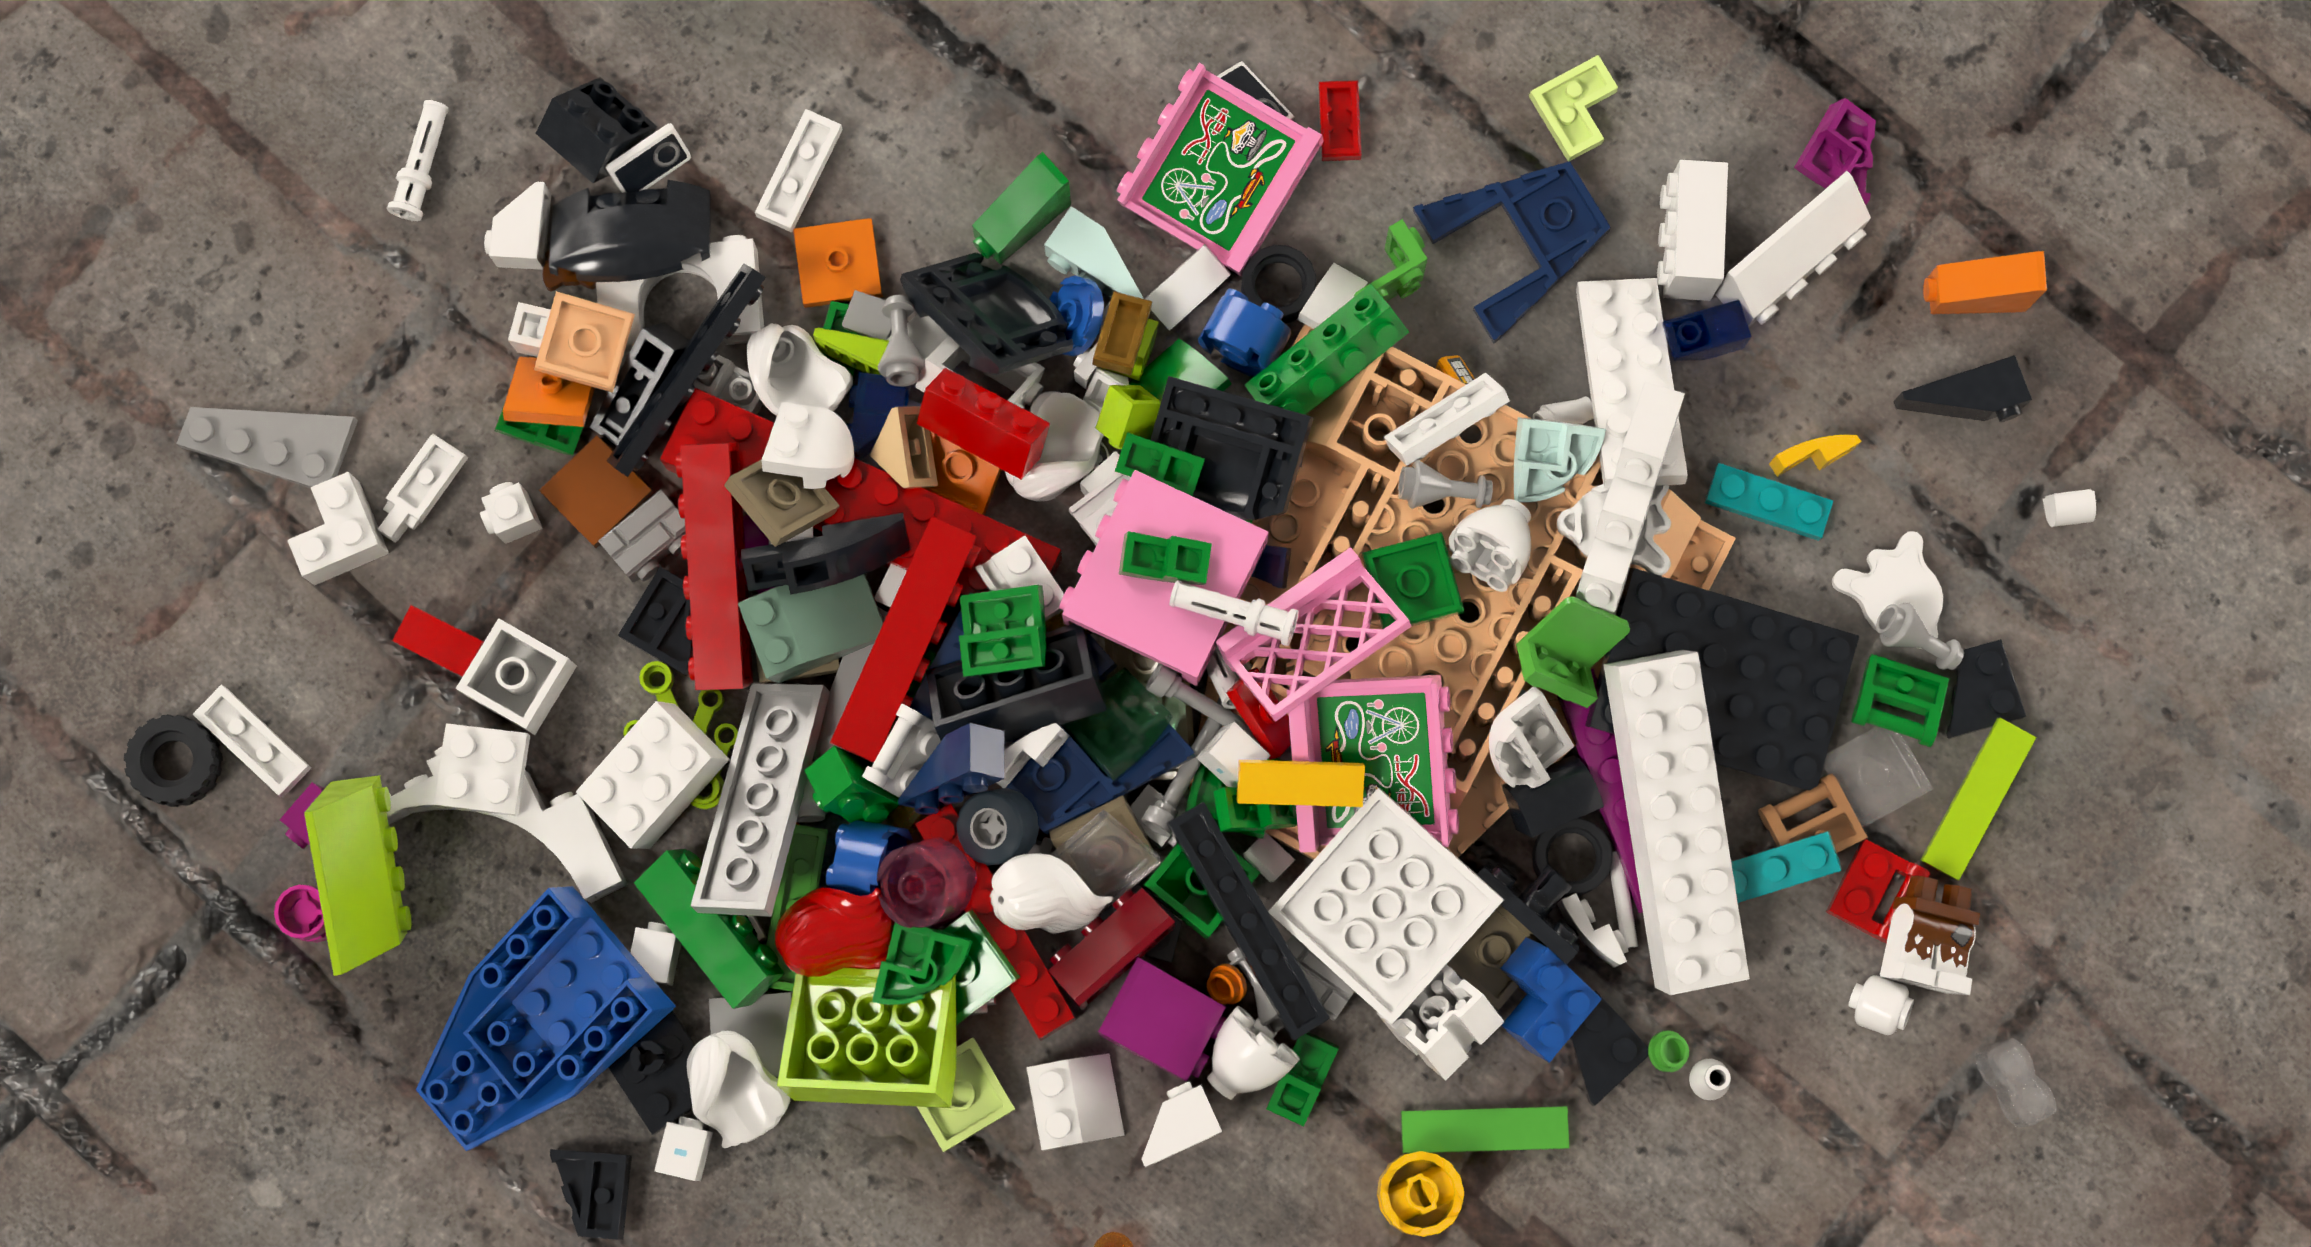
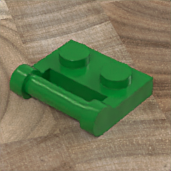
[1851,654,1949,747]

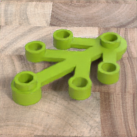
[623,661,738,810]

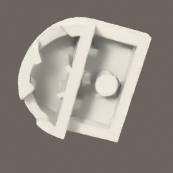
[761,402,854,489]
[1489,687,1574,788]

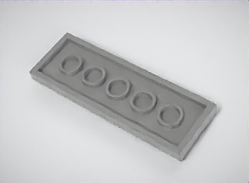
[691,683,830,917]

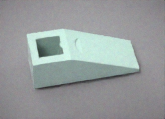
[1044,206,1144,299]

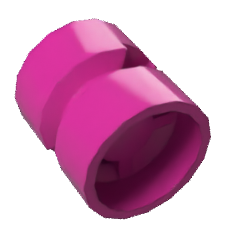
[274,885,327,943]

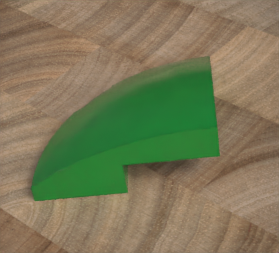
[872,919,972,1005]

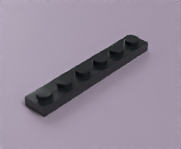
[607,263,766,477]
[1166,802,1330,1040]

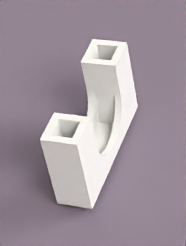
[596,235,764,356]

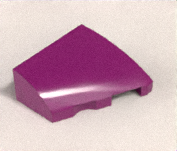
[1794,98,1876,205]

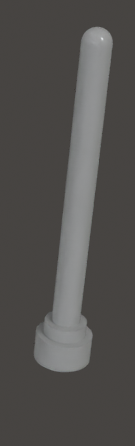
[1141,661,1253,837]
[1146,663,1292,761]

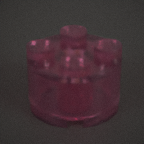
[877,837,977,928]

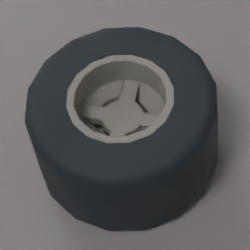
[956,788,1039,865]

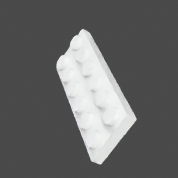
[1576,278,1688,488]

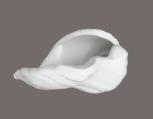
[747,323,853,416]
[1005,391,1104,501]
[990,853,1113,934]
[686,1031,791,1148]

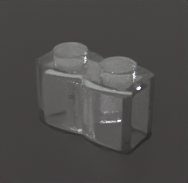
[1976,1038,2057,1127]

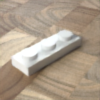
[755,109,843,232]
[1384,373,1510,466]
[193,685,311,798]

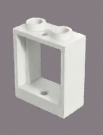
[915,335,1045,409]

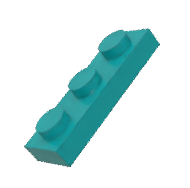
[1704,463,1833,541]
[1731,831,1842,903]

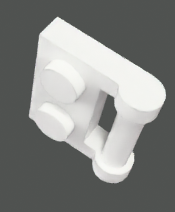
[861,704,941,797]

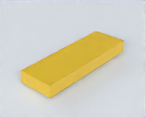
[1237,759,1365,807]

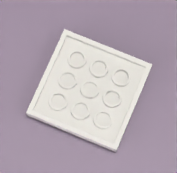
[1268,788,1504,1025]

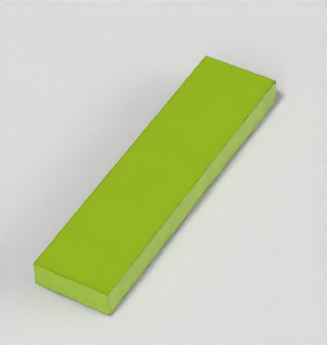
[1920,718,2037,881]

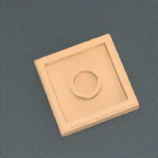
[534,291,635,393]

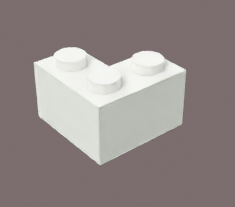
[287,472,389,585]

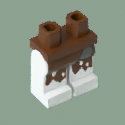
[1880,876,1980,995]

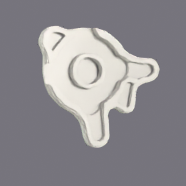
[1557,484,1671,576]
[1832,531,1943,649]

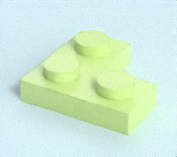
[1529,55,1618,162]

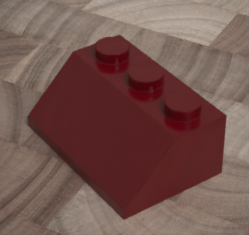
[1048,888,1175,1010]

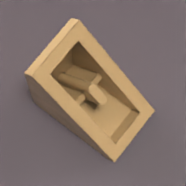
[870,406,938,488]

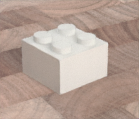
[456,618,577,735]

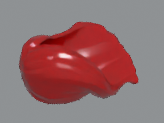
[775,888,895,977]

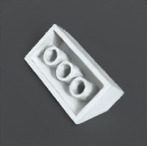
[1715,171,1871,329]

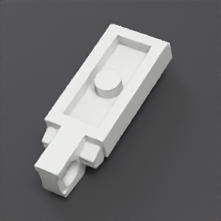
[378,434,468,543]

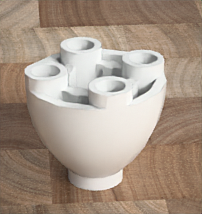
[1449,499,1531,592]
[1207,1006,1300,1100]

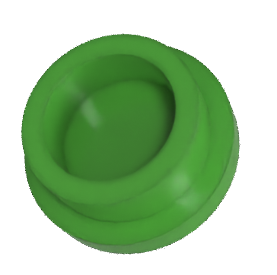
[1648,1031,1689,1072]

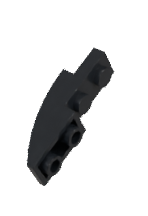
[741,513,910,595]

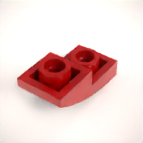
[392,605,484,677]

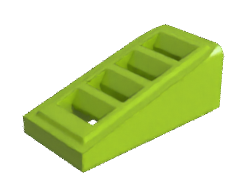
[813,327,889,384]

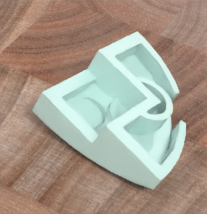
[1514,417,1606,502]

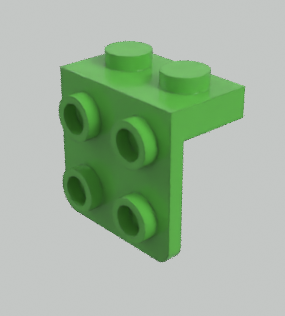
[1354,219,1428,302]
[1516,597,1630,708]

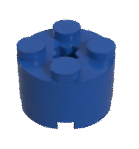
[1198,289,1291,377]
[826,820,915,910]

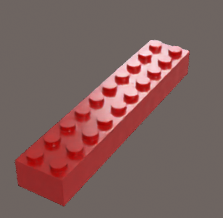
[660,388,1062,600]

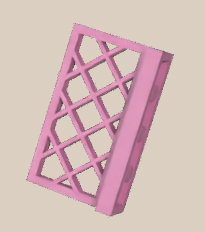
[1215,547,1411,722]

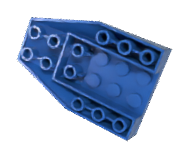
[416,886,676,1151]

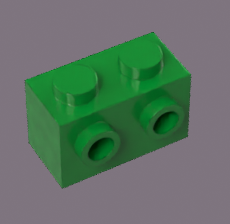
[804,745,899,824]

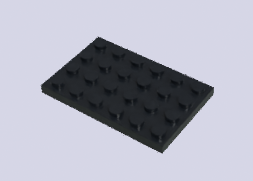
[1585,568,1859,790]

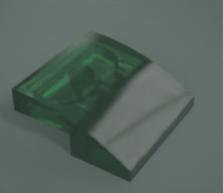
[1064,667,1173,781]

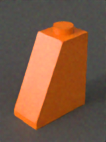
[1923,251,2047,314]

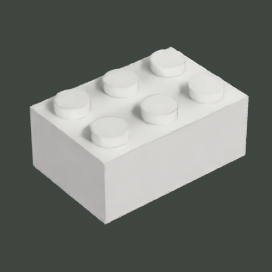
[1657,160,1728,301]
[576,701,730,849]

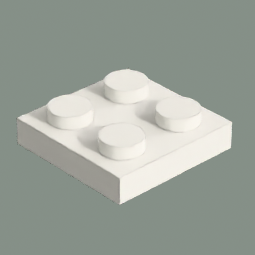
[433,723,530,816]

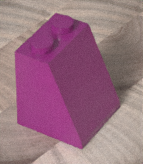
[1098,957,1227,1082]

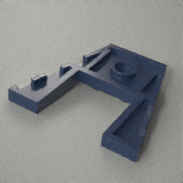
[1413,161,1611,344]
[1006,634,1197,835]

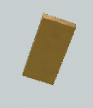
[1092,291,1152,375]

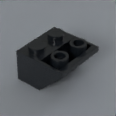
[535,77,657,183]

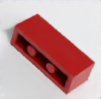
[917,368,1050,480]

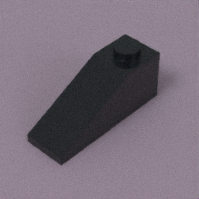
[590,322,690,446]
[1893,355,2032,422]

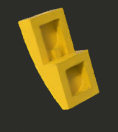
[1769,435,1861,477]

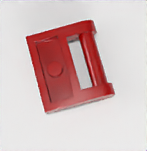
[1826,839,1930,943]

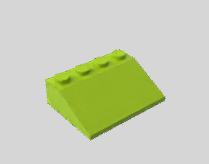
[304,775,412,976]
[777,968,956,1108]

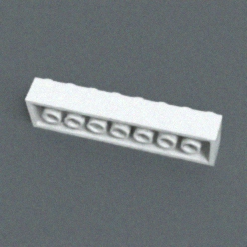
[1603,650,1750,995]

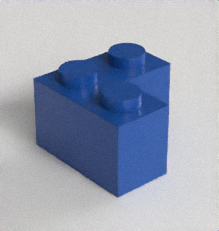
[1500,937,1602,1063]

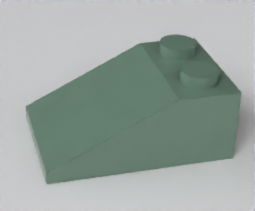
[738,574,884,684]

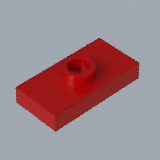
[1318,80,1362,161]
[1226,668,1291,760]

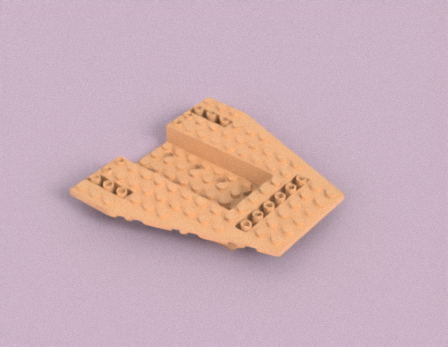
[1189,324,1736,860]

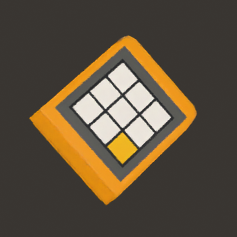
[1435,355,1475,385]

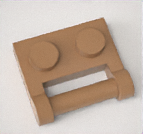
[1758,773,1868,853]

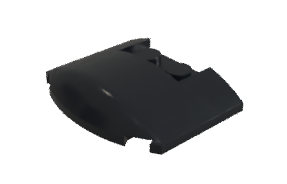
[549,180,711,282]
[900,252,1073,374]
[1150,376,1314,520]

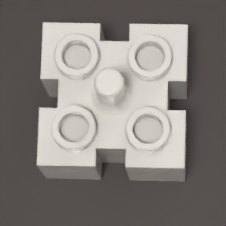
[1377,965,1504,1081]

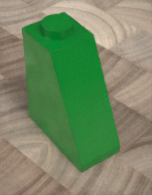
[972,152,1071,265]

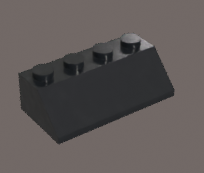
[926,623,1107,743]

